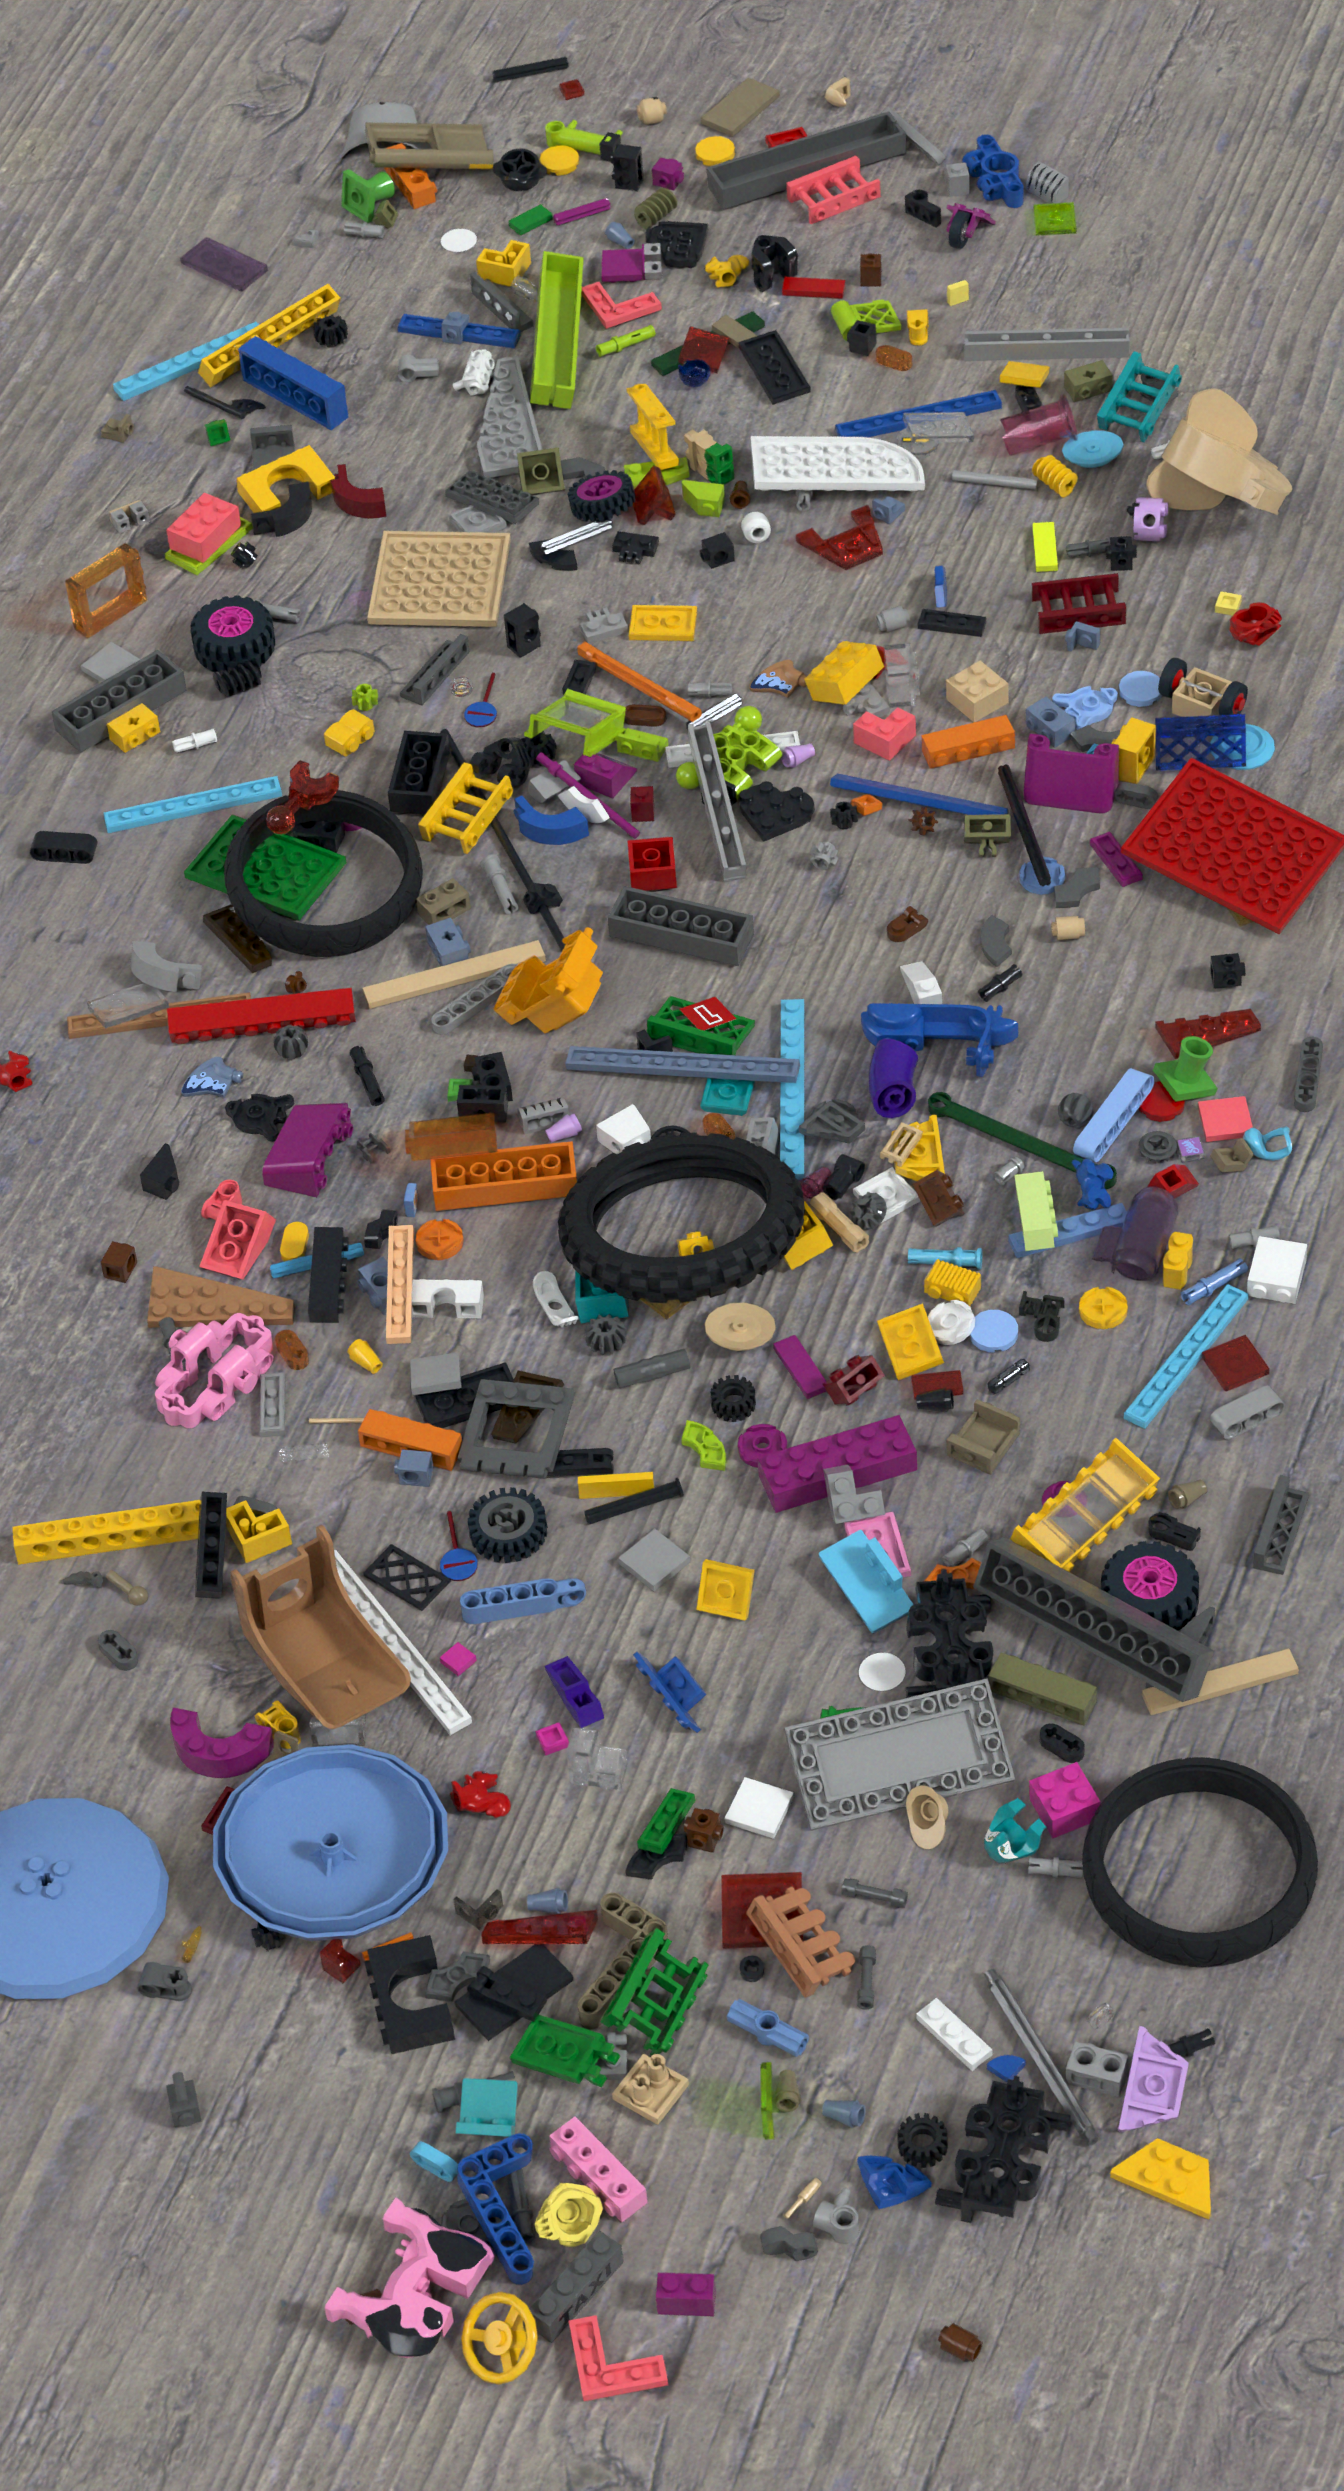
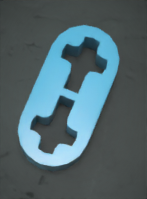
[410,2141,458,2182]

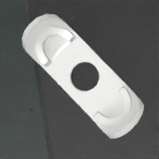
[533,1271,579,1327]

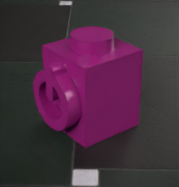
[652,157,684,191]

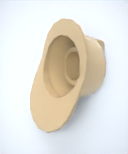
[906,1785,949,1849]

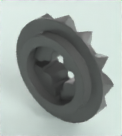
[1138,1131,1177,1163]
[850,1192,887,1230]

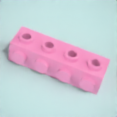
[549,2117,647,2222]

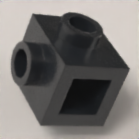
[1106,536,1137,571]
[1210,953,1246,989]

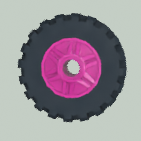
[190,595,276,674]
[1101,1541,1199,1631]

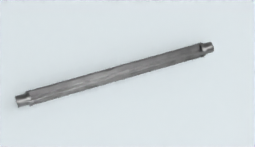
[985,1969,1099,2146]

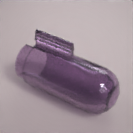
[1092,1186,1178,1281]

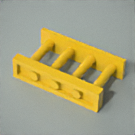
[626,384,679,470]
[418,762,513,854]

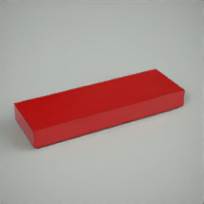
[782,277,846,299]

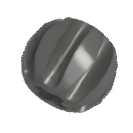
[274,1024,308,1060]
[1058,1093,1093,1128]

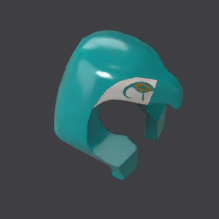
[984,1798,1047,1864]

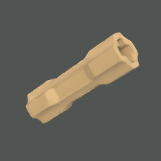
[809,1192,869,1253]

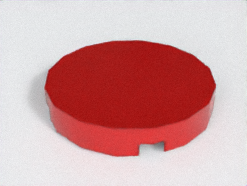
[1138,1081,1185,1122]

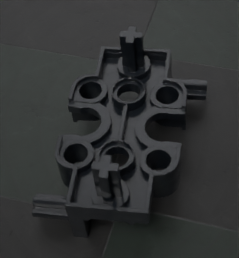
[906,1569,994,1698]
[935,2076,1070,2223]

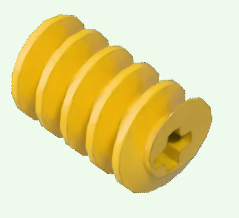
[1032,455,1078,498]

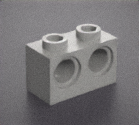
[1066,2041,1128,2097]

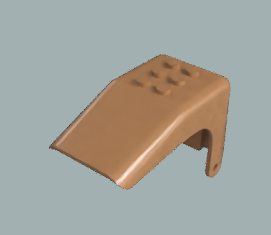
[230,1525,411,1729]

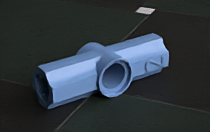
[727,1999,809,2057]

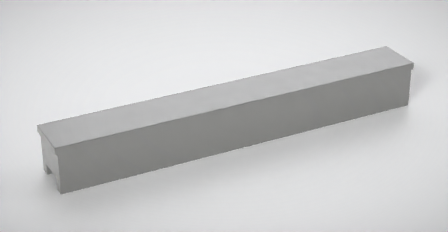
[964,328,1130,361]
[688,721,746,882]

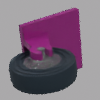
[946,203,996,249]

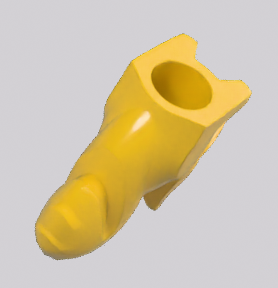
[705,255,749,287]

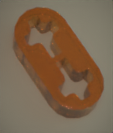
[876,345,913,371]
[703,1113,736,1140]
[275,1330,309,1370]

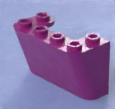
[262,1103,353,1198]

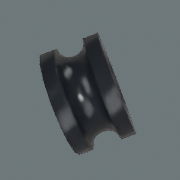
[739,1955,764,1982]

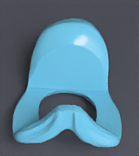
[1243,1126,1292,1161]

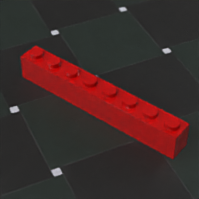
[167,988,356,1044]

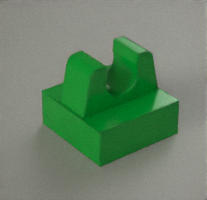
[205,419,231,446]

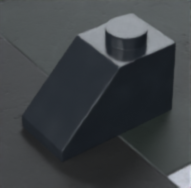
[140,1143,179,1200]

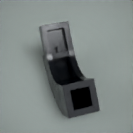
[251,481,312,537]

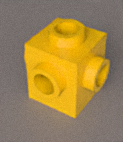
[677,1231,714,1256]

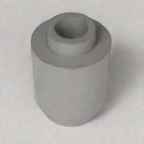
[876,606,910,632]

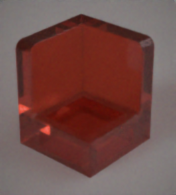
[319,1939,361,1984]

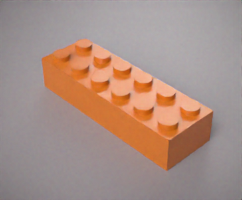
[430,1141,577,1211]

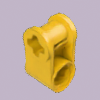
[907,309,929,346]
[255,1700,301,1749]

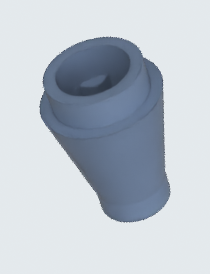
[605,222,635,249]
[527,1888,568,1915]
[822,2100,865,2128]

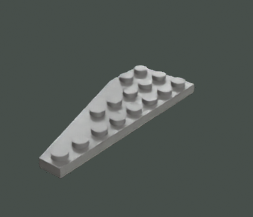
[477,356,542,478]

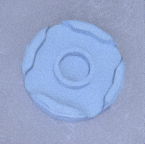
[1119,671,1162,707]
[970,1310,1018,1353]

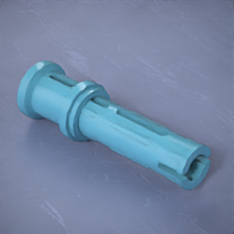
[908,1247,982,1270]

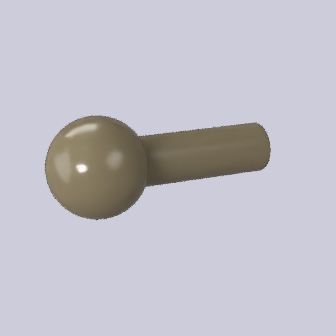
[106,1570,148,1605]

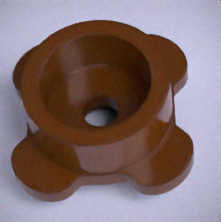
[285,971,307,994]

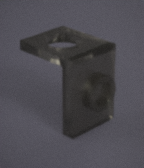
[453,1889,503,1930]

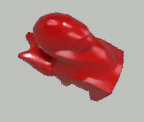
[0,1051,32,1092]
[450,1771,511,1818]

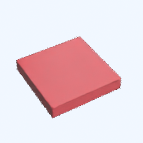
[1198,1096,1253,1142]

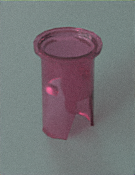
[1000,393,1078,456]

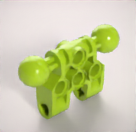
[675,706,782,799]

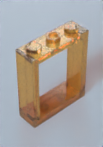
[65,543,147,639]
[405,1113,497,1161]

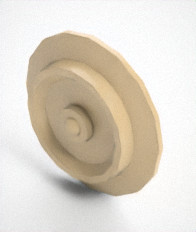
[705,1303,776,1351]

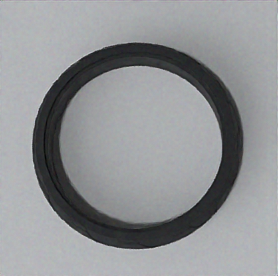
[224,789,423,957]
[1082,1757,1318,1967]

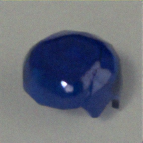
[678,359,711,388]

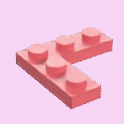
[581,282,662,329]
[569,2315,668,2401]

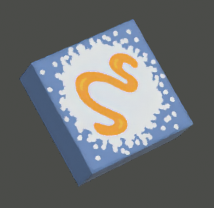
[404,1183,419,1217]

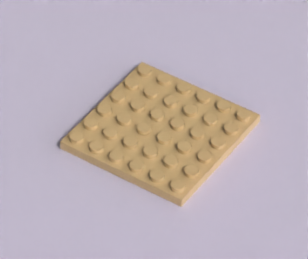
[367,531,511,627]

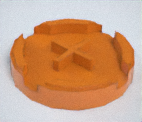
[415,1219,464,1260]

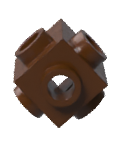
[684,1808,724,1853]

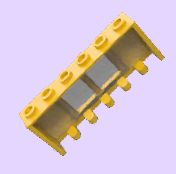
[1010,1438,1160,1572]

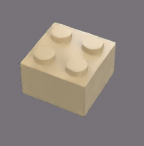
[946,661,1009,722]

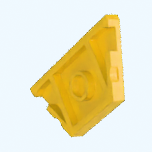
[891,1115,945,1181]
[1110,2138,1211,2220]

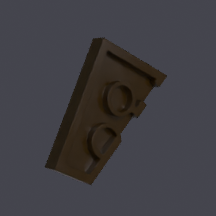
[491,1370,565,1444]

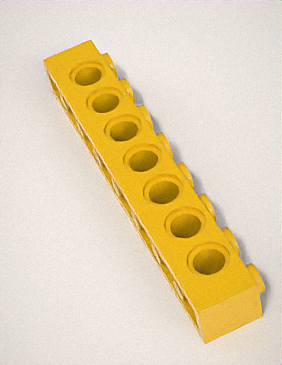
[198,284,341,387]
[12,1500,200,1565]

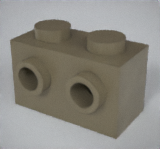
[416,878,471,925]

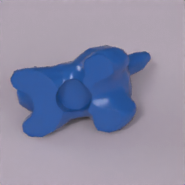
[1072,1158,1113,1210]

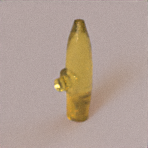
[182,1926,201,1963]

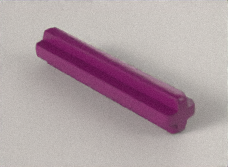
[553,198,611,226]

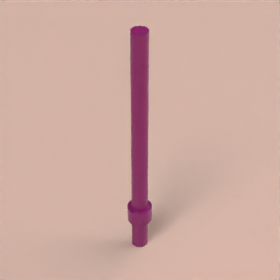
[536,752,640,839]

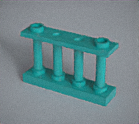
[1097,351,1182,442]

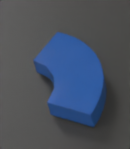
[934,566,947,608]

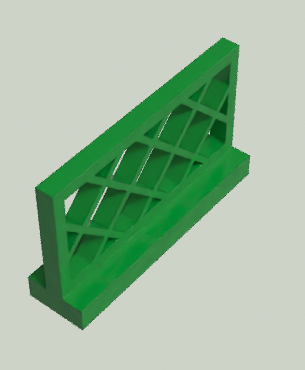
[647,996,755,1056]

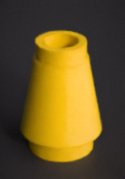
[347,1339,383,1374]

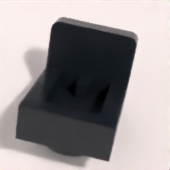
[523,883,563,914]

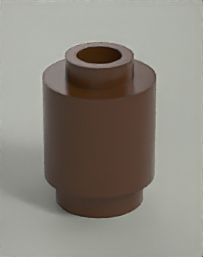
[938,2323,983,2362]

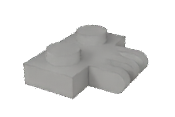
[580,607,628,643]

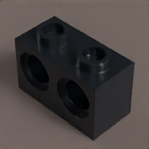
[611,144,644,191]
[292,821,345,853]
[471,1052,513,1102]

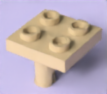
[612,2054,689,2125]

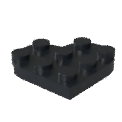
[645,221,708,268]
[739,781,815,842]

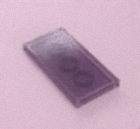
[180,237,268,292]

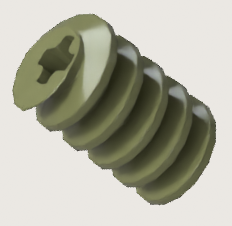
[634,188,678,229]

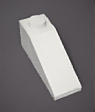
[900,961,942,1004]

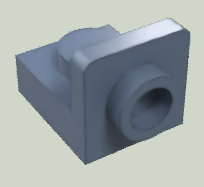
[872,496,905,524]
[1065,622,1100,652]

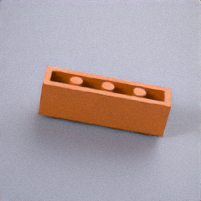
[921,715,1015,769]
[358,1409,462,1471]

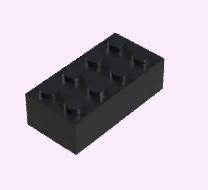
[388,731,450,814]

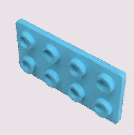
[819,1530,914,1633]

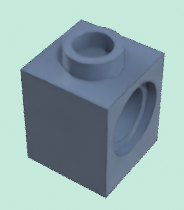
[394,1450,434,1487]

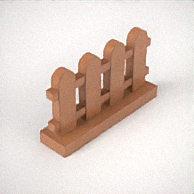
[746,1886,855,1998]

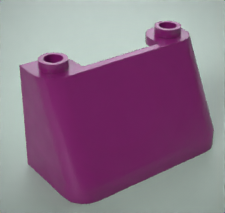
[1024,734,1119,813]

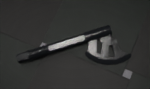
[184,386,266,419]

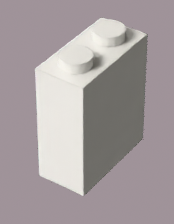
[1247,1236,1307,1304]

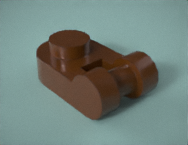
[887,906,928,942]

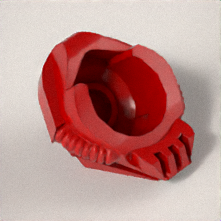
[1229,602,1282,646]

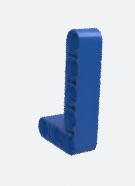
[457,2133,534,2285]

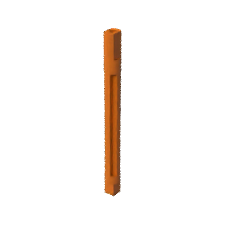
[577,642,702,722]

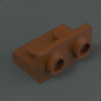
[912,1170,965,1227]

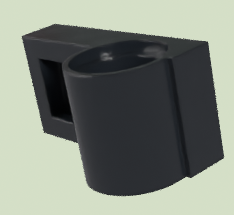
[905,189,941,228]

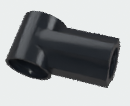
[823,1154,865,1200]

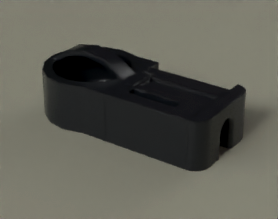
[1148,1512,1201,1551]

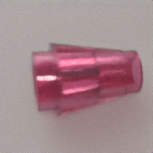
[800,1167,831,1199]

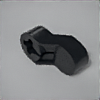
[364,1209,398,1249]

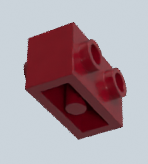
[823,1355,885,1406]

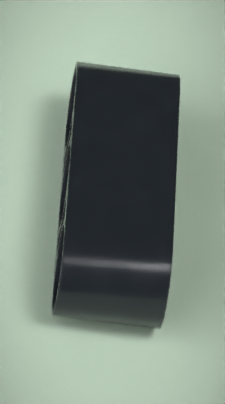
[30,831,98,864]

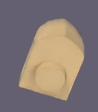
[825,77,851,107]

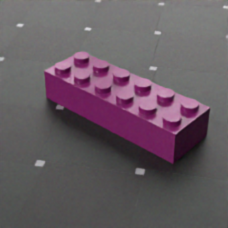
[757,1415,917,1513]

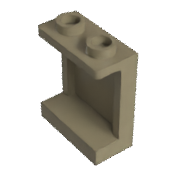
[947,1399,1020,1475]

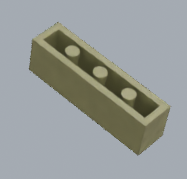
[988,1653,1097,1726]

